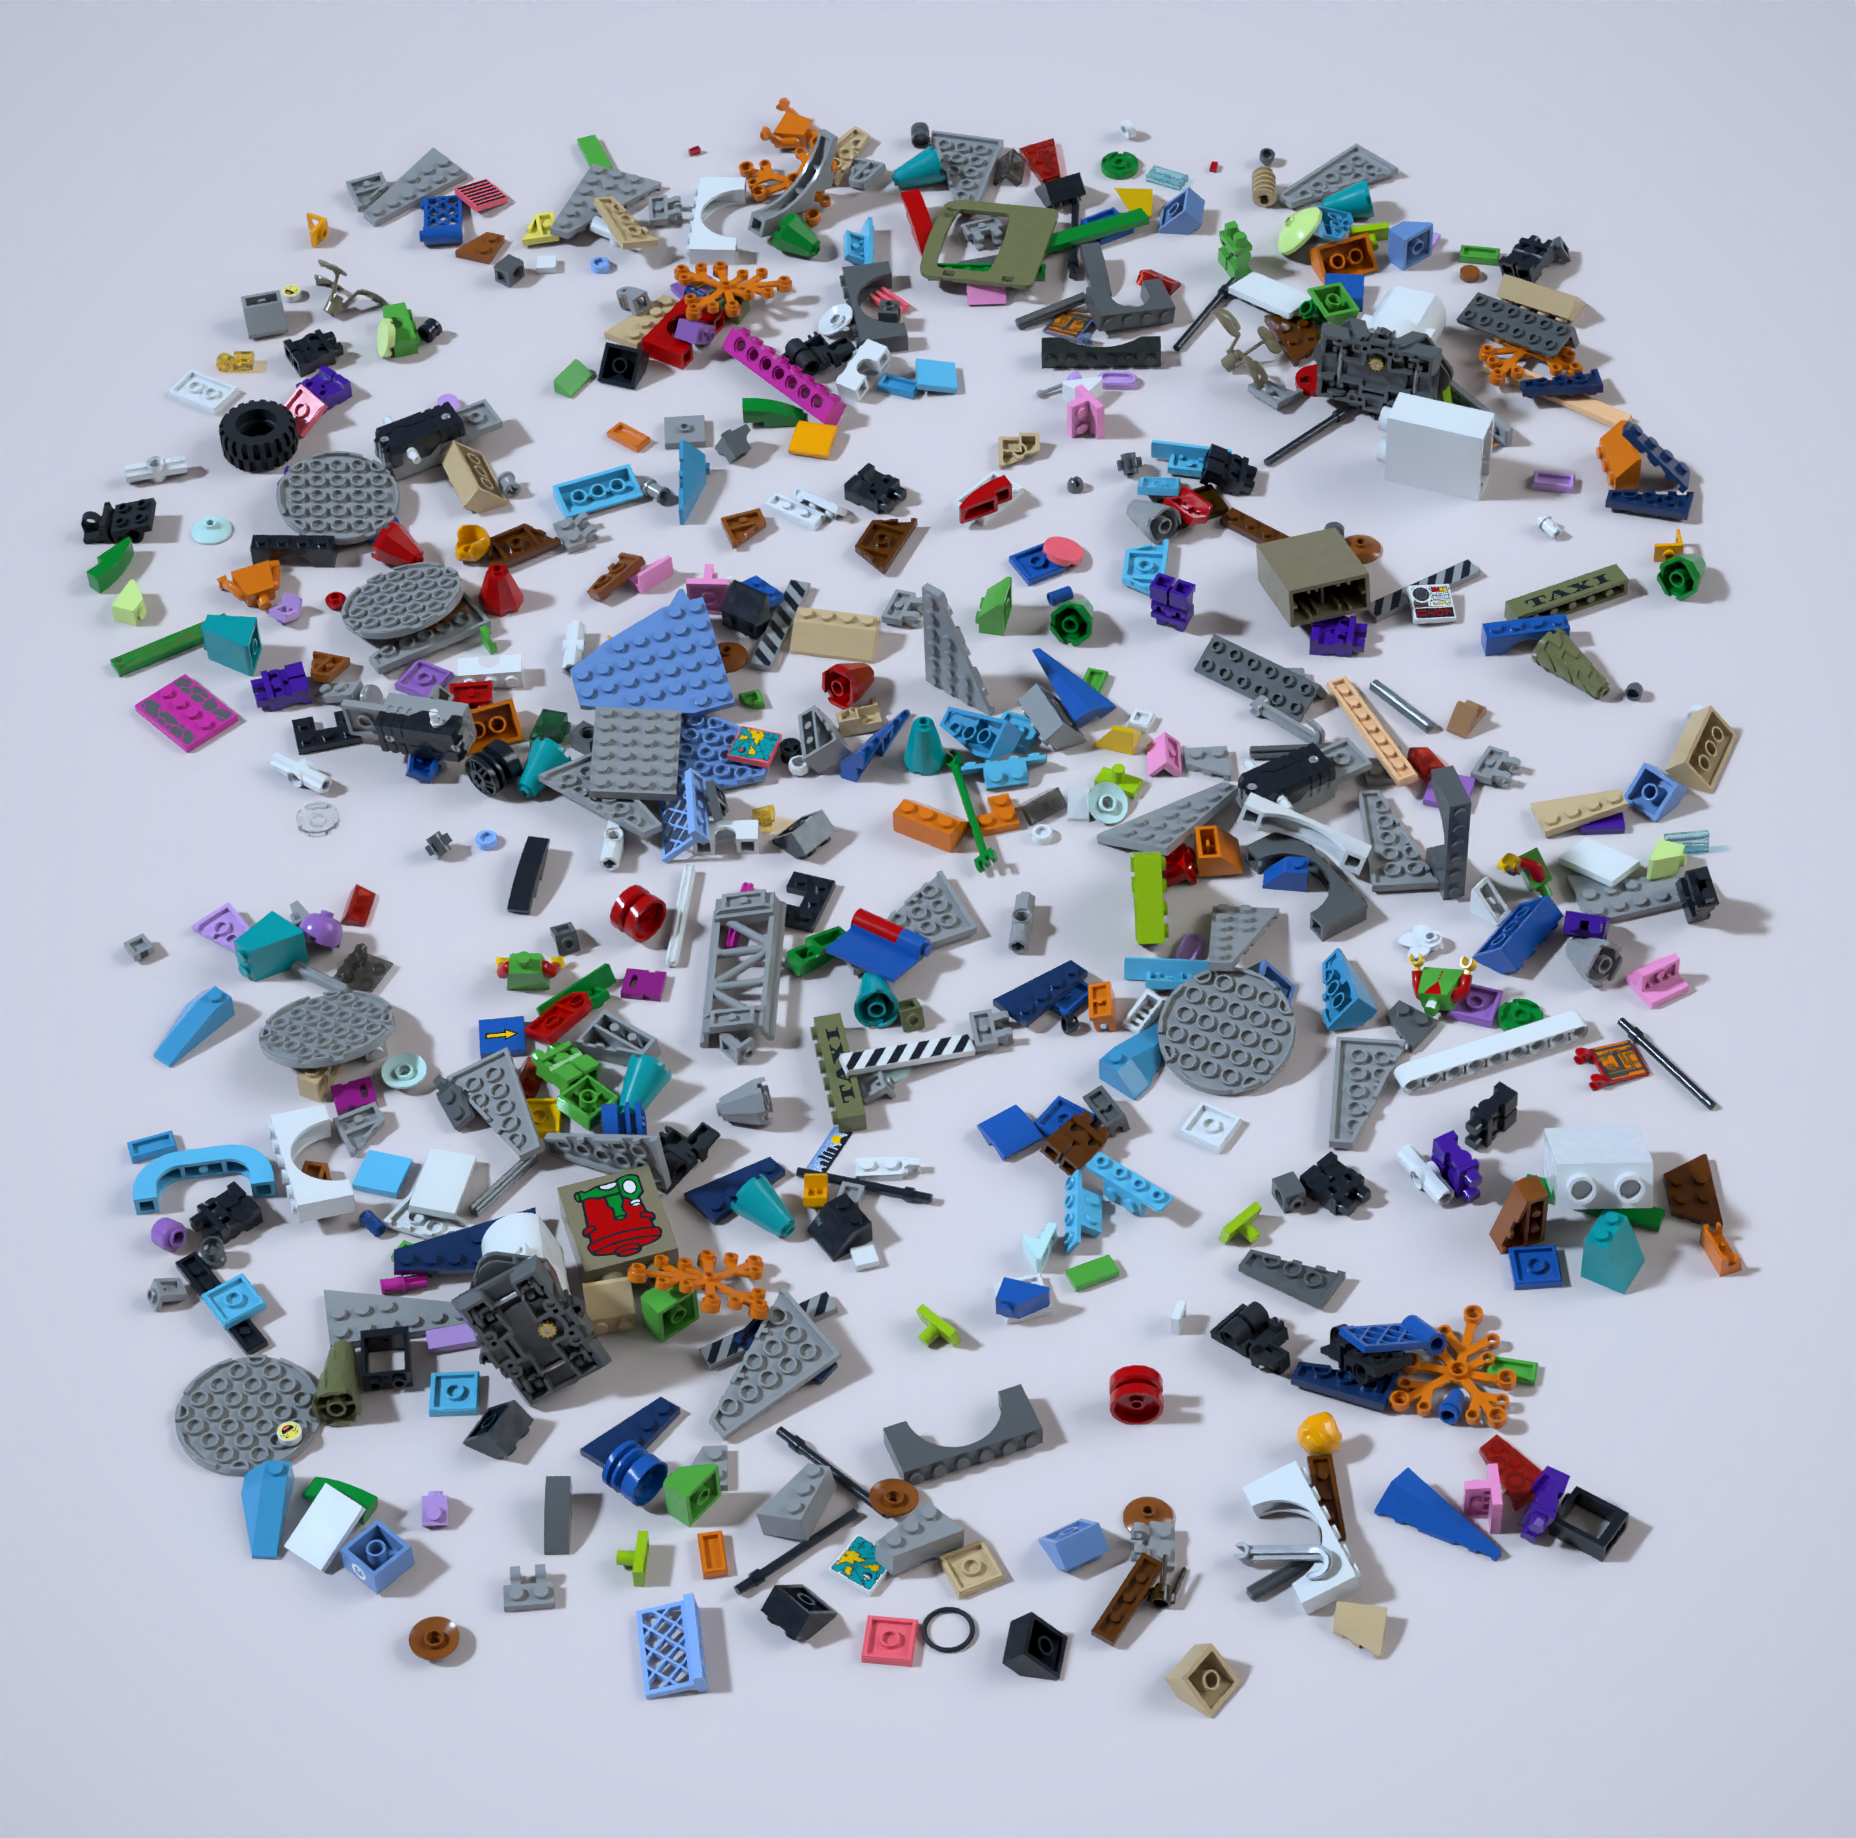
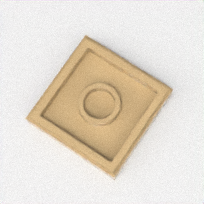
[938,1539,1005,1599]

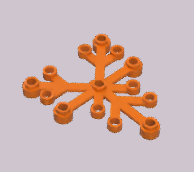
[739,136,838,226]
[674,261,792,320]
[1478,337,1583,386]
[627,1249,769,1320]
[1390,1305,1517,1429]

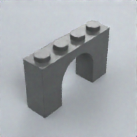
[1084,279,1176,332]

